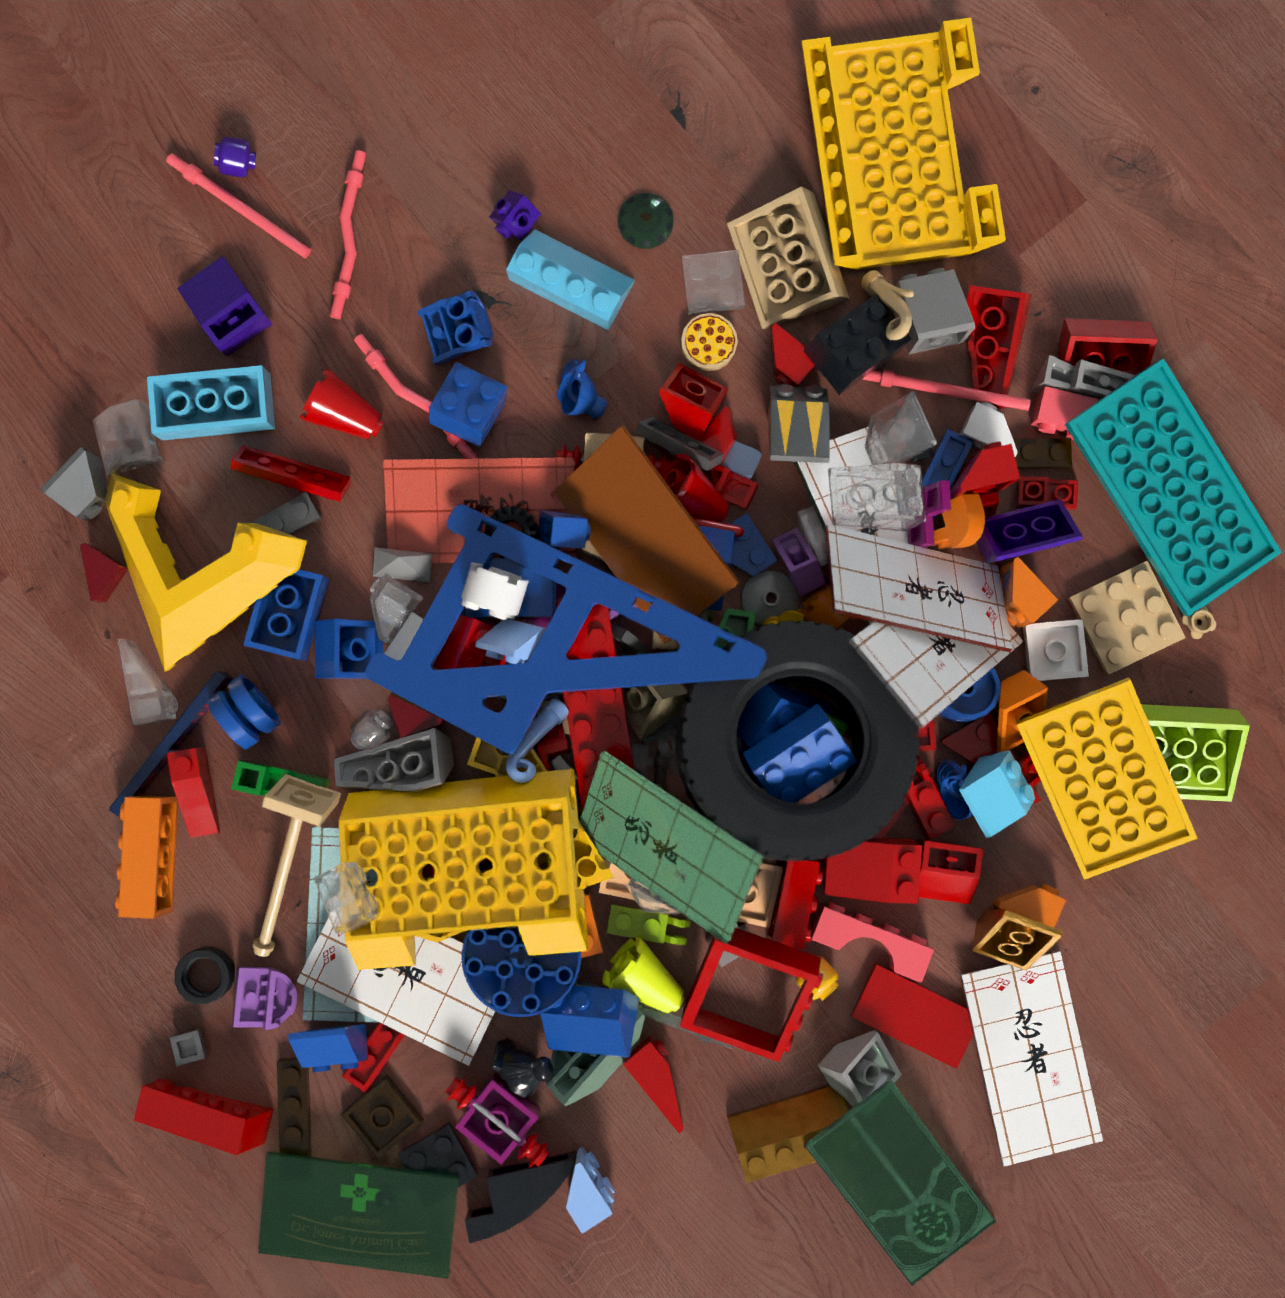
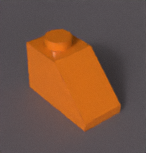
[992,883,1066,927]

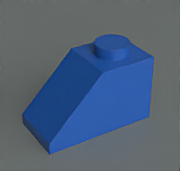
[537,510,591,548]

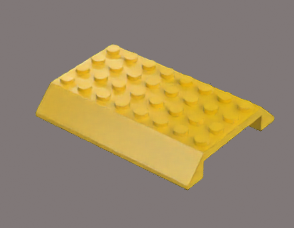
[801,18,1006,270]

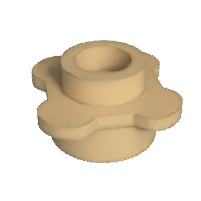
[1182,606,1217,639]

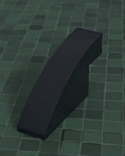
[465,1151,576,1244]

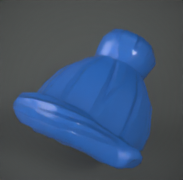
[557,359,607,418]
[937,759,973,820]

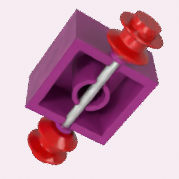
[445,1072,549,1168]

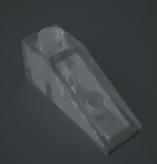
[118,639,178,725]

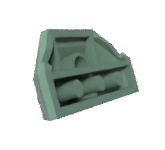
[546,1008,645,1106]

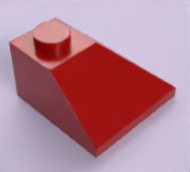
[659,363,729,441]

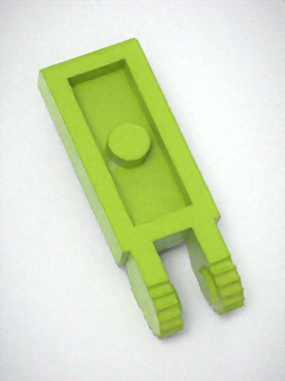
[607,904,691,945]

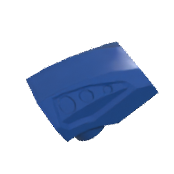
[417,290,493,365]

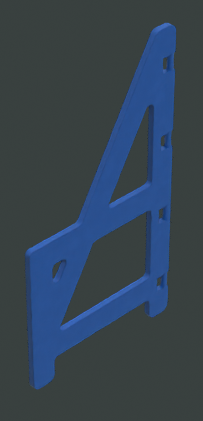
[365,504,767,754]

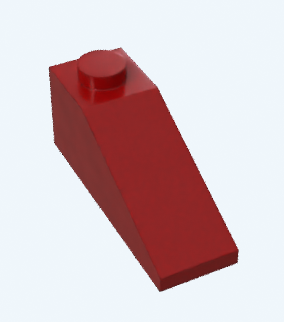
[167,748,220,838]
[623,1036,684,1134]

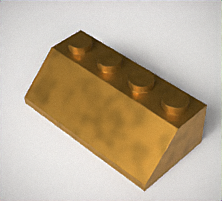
[727,1085,860,1183]

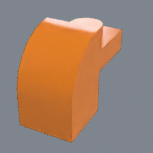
[931,494,985,549]

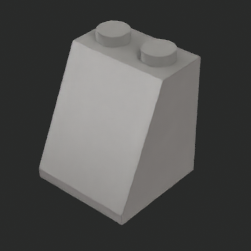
[896,268,976,354]

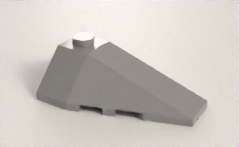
[334,728,454,792]

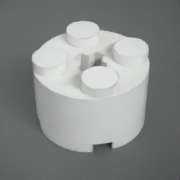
[461,563,529,620]

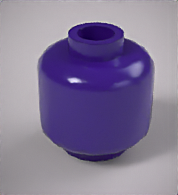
[214,137,256,178]

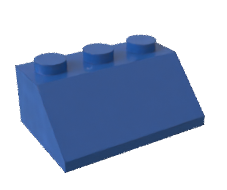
[540,986,639,1058]

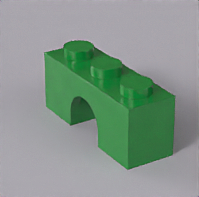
[231,760,331,796]

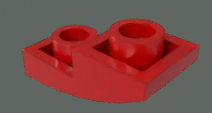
[1018,476,1079,510]

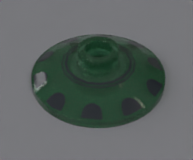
[618,193,674,249]

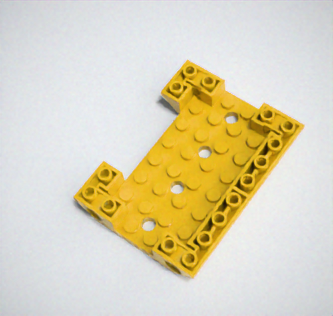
[339,769,588,970]

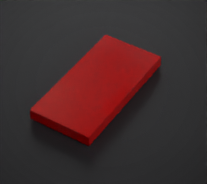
[850,963,974,1069]

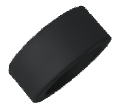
[174,946,235,1004]

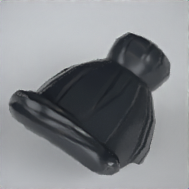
[492,1038,554,1099]

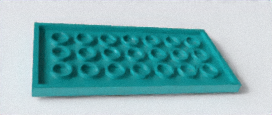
[1065,358,1282,617]

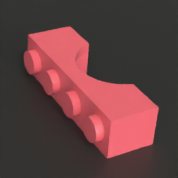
[811,902,934,983]

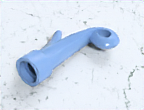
[506,699,569,783]

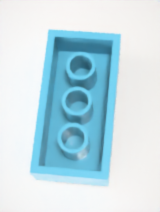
[147,365,275,440]

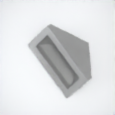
[373,547,433,583]

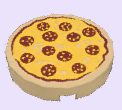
[681,313,738,371]

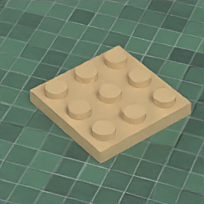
[1067,561,1186,675]

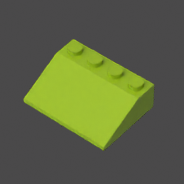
[1141,704,1250,802]

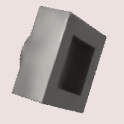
[169,1028,208,1066]

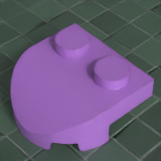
[231,966,297,1030]

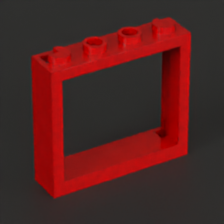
[679,927,823,1062]

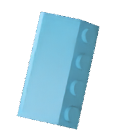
[506,229,635,331]

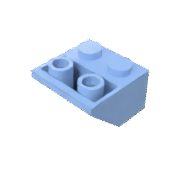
[475,618,546,664]
[566,1146,615,1234]

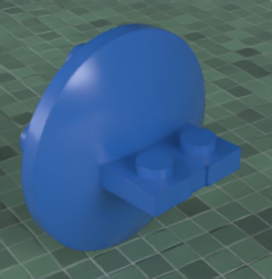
[461,926,581,1017]

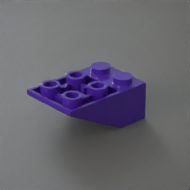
[177,256,273,357]

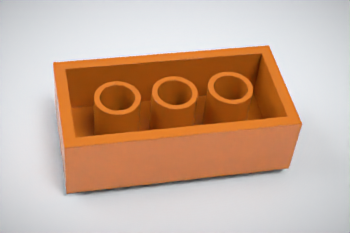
[115,795,178,918]

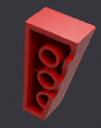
[133,1079,274,1155]

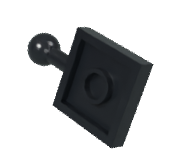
[375,1122,478,1207]

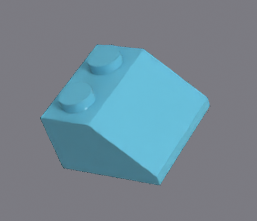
[959,750,1035,838]

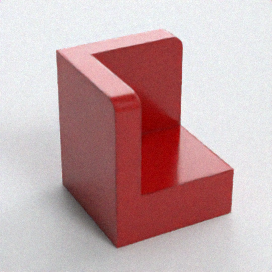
[537,723,570,771]

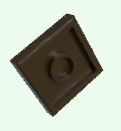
[341,1074,424,1160]

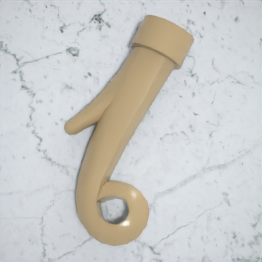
[861,270,914,340]

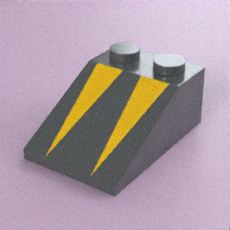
[767,384,830,463]

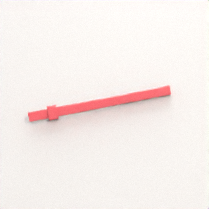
[166,153,311,259]
[863,369,1031,411]

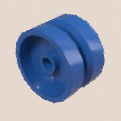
[939,668,1001,724]
[207,675,281,749]

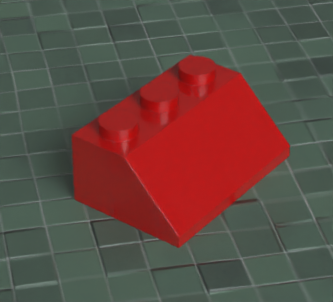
[1058,318,1158,375]
[950,441,1020,500]
[767,859,823,949]

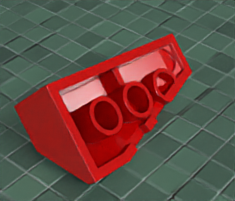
[967,285,1032,409]

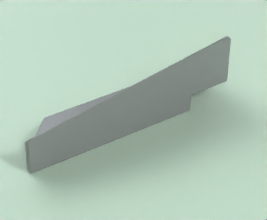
[1031,355,1135,399]

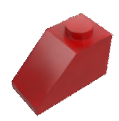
[770,323,816,387]

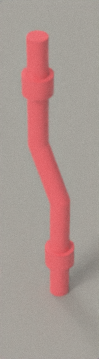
[330,150,366,319]
[354,334,478,459]

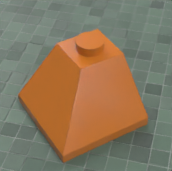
[996,670,1048,753]

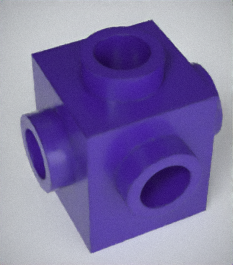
[489,190,541,240]

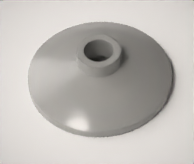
[741,571,799,626]

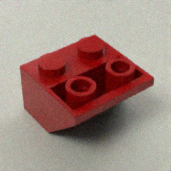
[433,615,506,670]
[918,839,983,904]

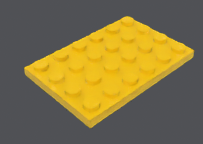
[1016,677,1198,880]

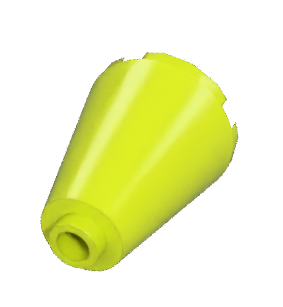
[602,936,684,1013]

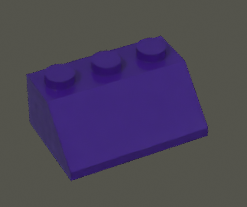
[977,499,1083,564]

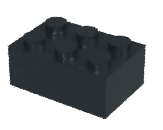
[804,294,912,395]

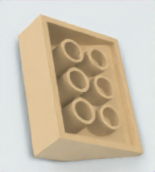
[727,186,849,329]

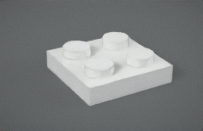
[1023,619,1089,681]

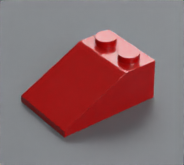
[823,838,922,904]

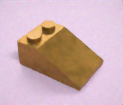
[971,909,1063,971]

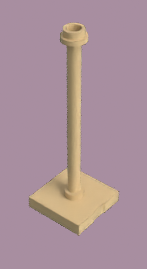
[252,774,341,957]

